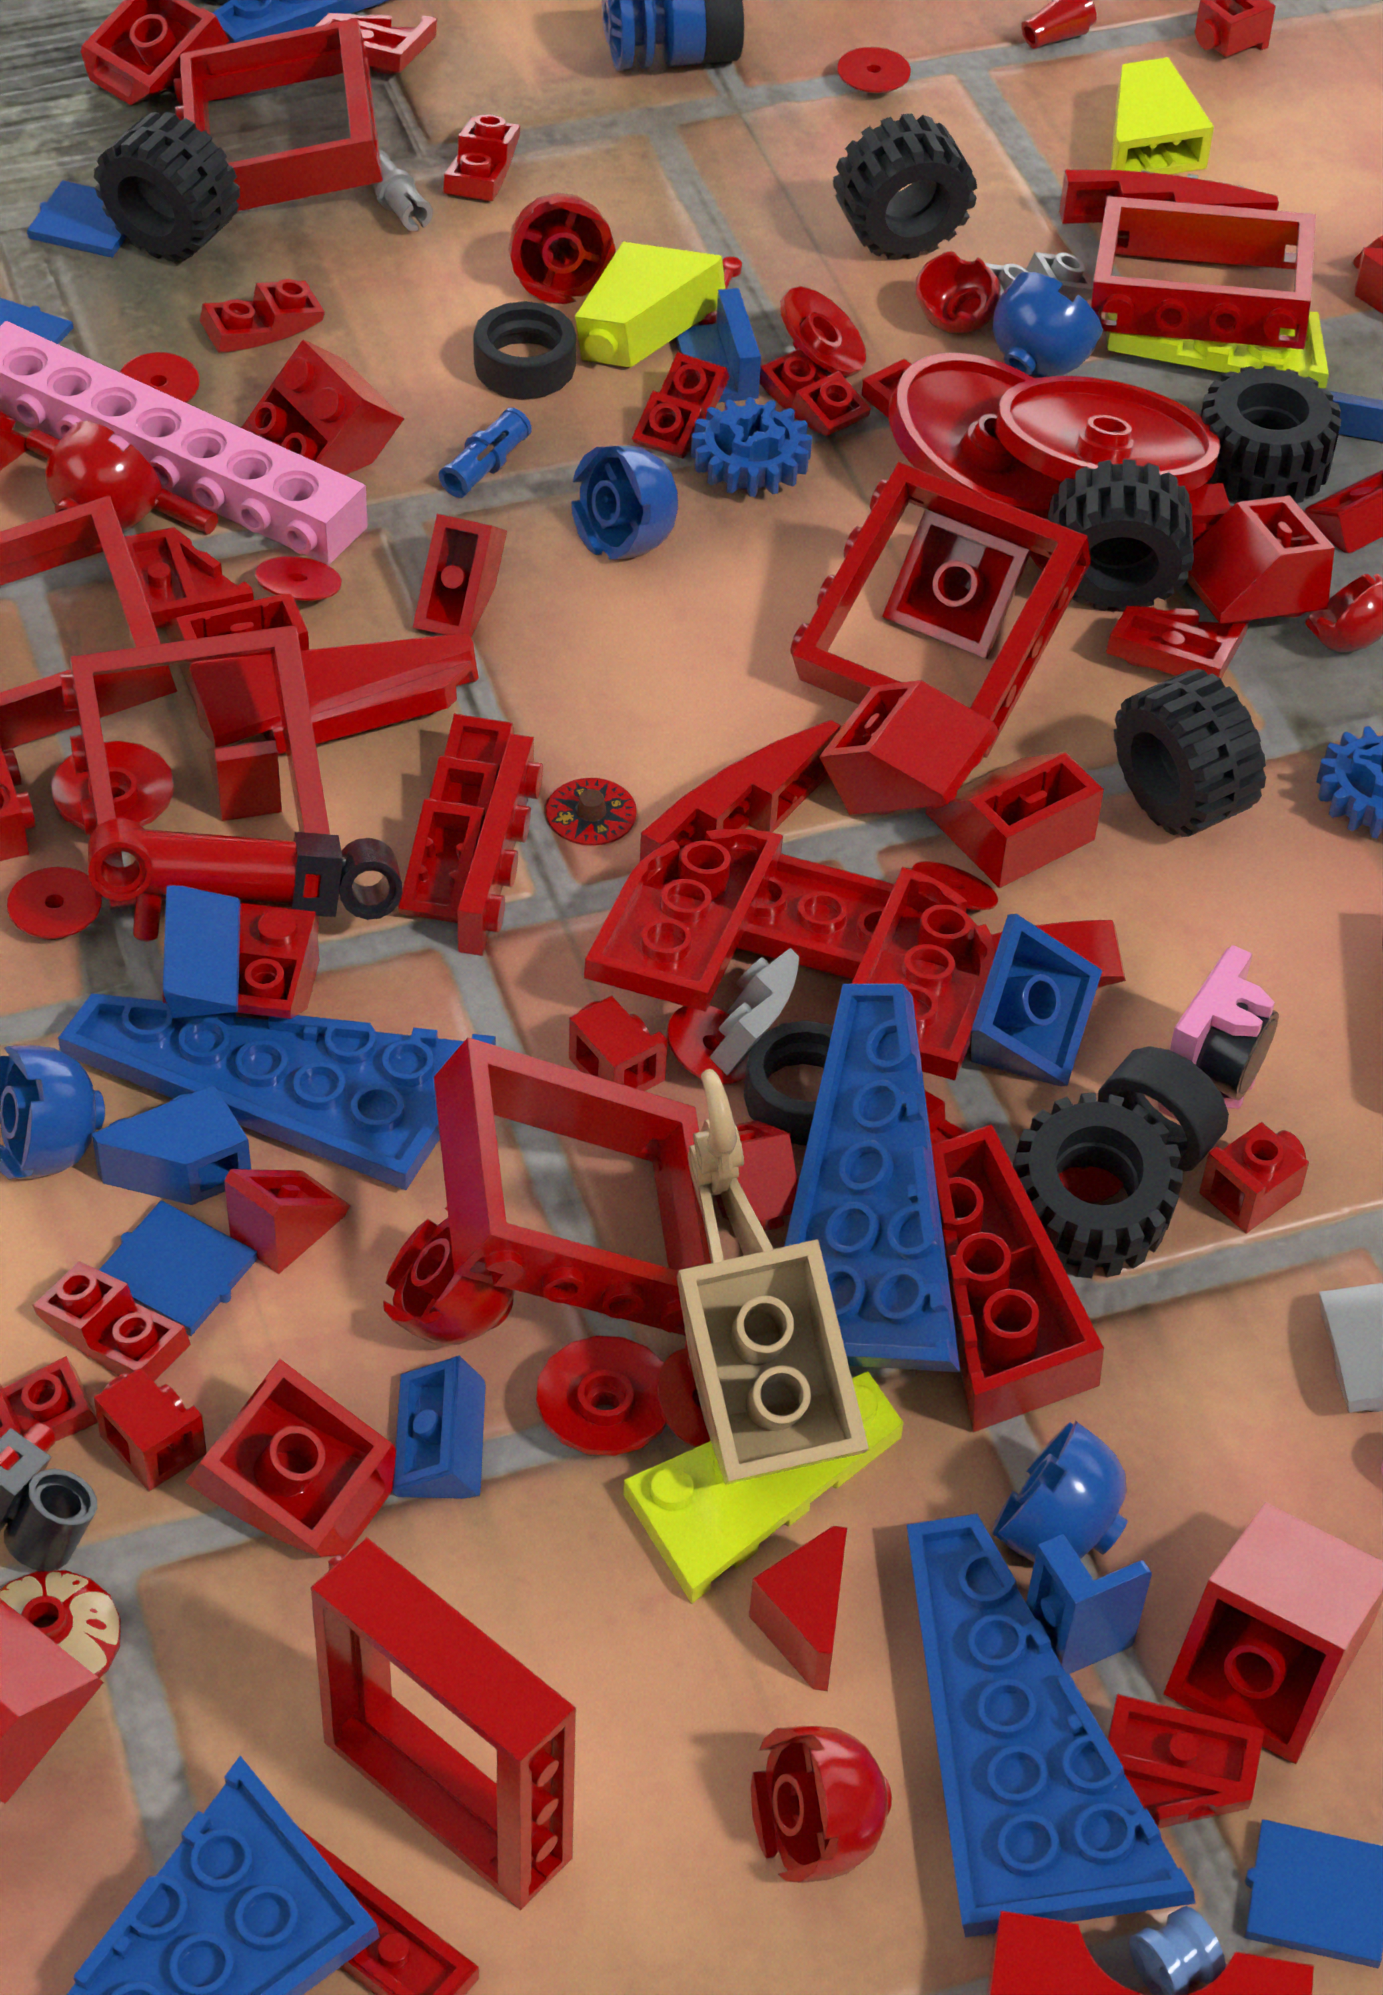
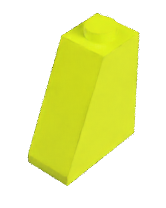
[1110,57,1214,174]
[575,242,725,368]

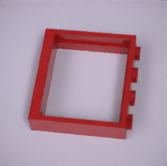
[174,18,383,211]
[1091,196,1316,350]
[790,462,1091,758]
[0,495,178,751]
[60,625,330,909]
[434,1037,711,1336]
[311,1537,576,1911]

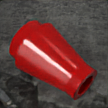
[1021,0,1097,49]

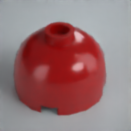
[508,193,616,304]
[45,421,162,532]
[383,1207,515,1345]
[751,1726,892,1883]

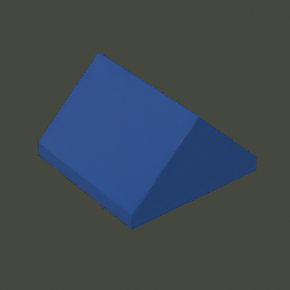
[971,914,1102,1086]

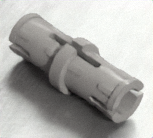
[371,150,433,231]

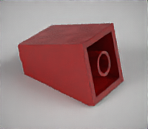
[1163,1502,1383,1764]

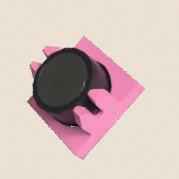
[1158,945,1279,1120]

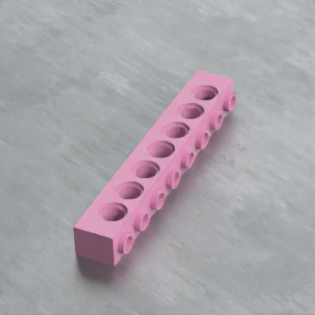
[0,321,368,566]

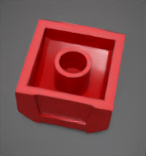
[81,0,229,105]
[185,1359,397,1557]

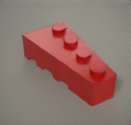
[932,1124,1104,1432]

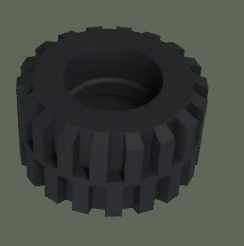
[94,112,240,262]
[833,114,977,260]
[1201,366,1342,503]
[1048,459,1194,612]
[1114,669,1266,837]
[1013,1093,1183,1278]

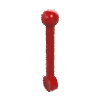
[698,256,742,326]

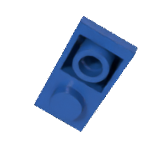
[92,1084,251,1205]

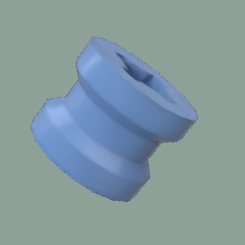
[1129,1905,1226,1995]

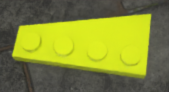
[1105,311,1329,389]
[623,1371,904,1604]

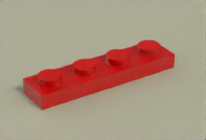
[457,733,543,956]

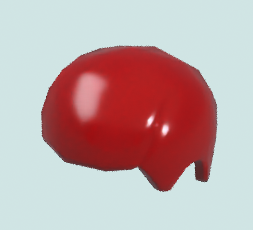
[915,251,1001,333]
[1305,573,1383,653]

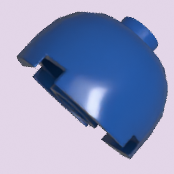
[992,272,1103,377]
[571,445,678,560]
[0,1045,105,1179]
[991,1421,1128,1562]

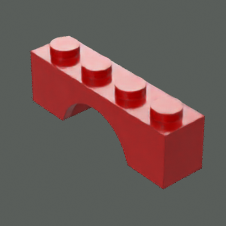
[987,1910,1314,1995]

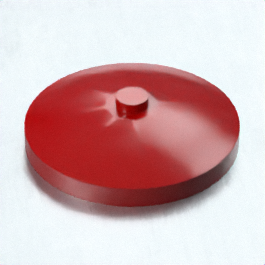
[888,353,1062,518]
[995,376,1220,492]

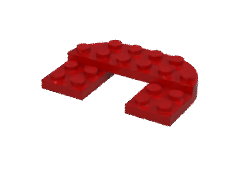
[584,829,995,1081]

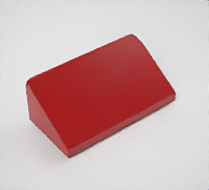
[1304,470,1383,553]

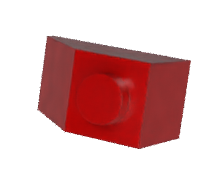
[413,514,507,637]
[700,1120,798,1231]

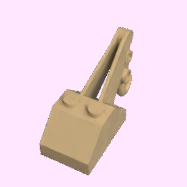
[677,1069,869,1485]

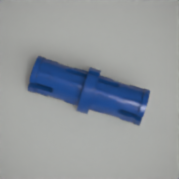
[439,407,532,498]

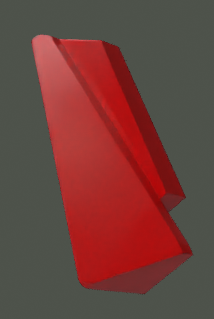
[189,633,479,754]

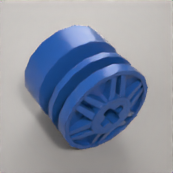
[602,0,706,71]

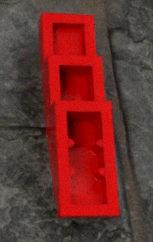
[1059,169,1279,235]
[398,713,514,923]
[640,720,841,861]

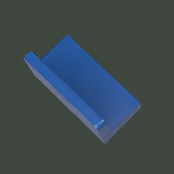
[675,288,761,403]
[1026,1534,1152,1674]

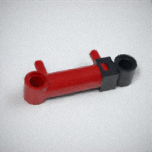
[88,818,403,942]
[0,1423,98,1572]

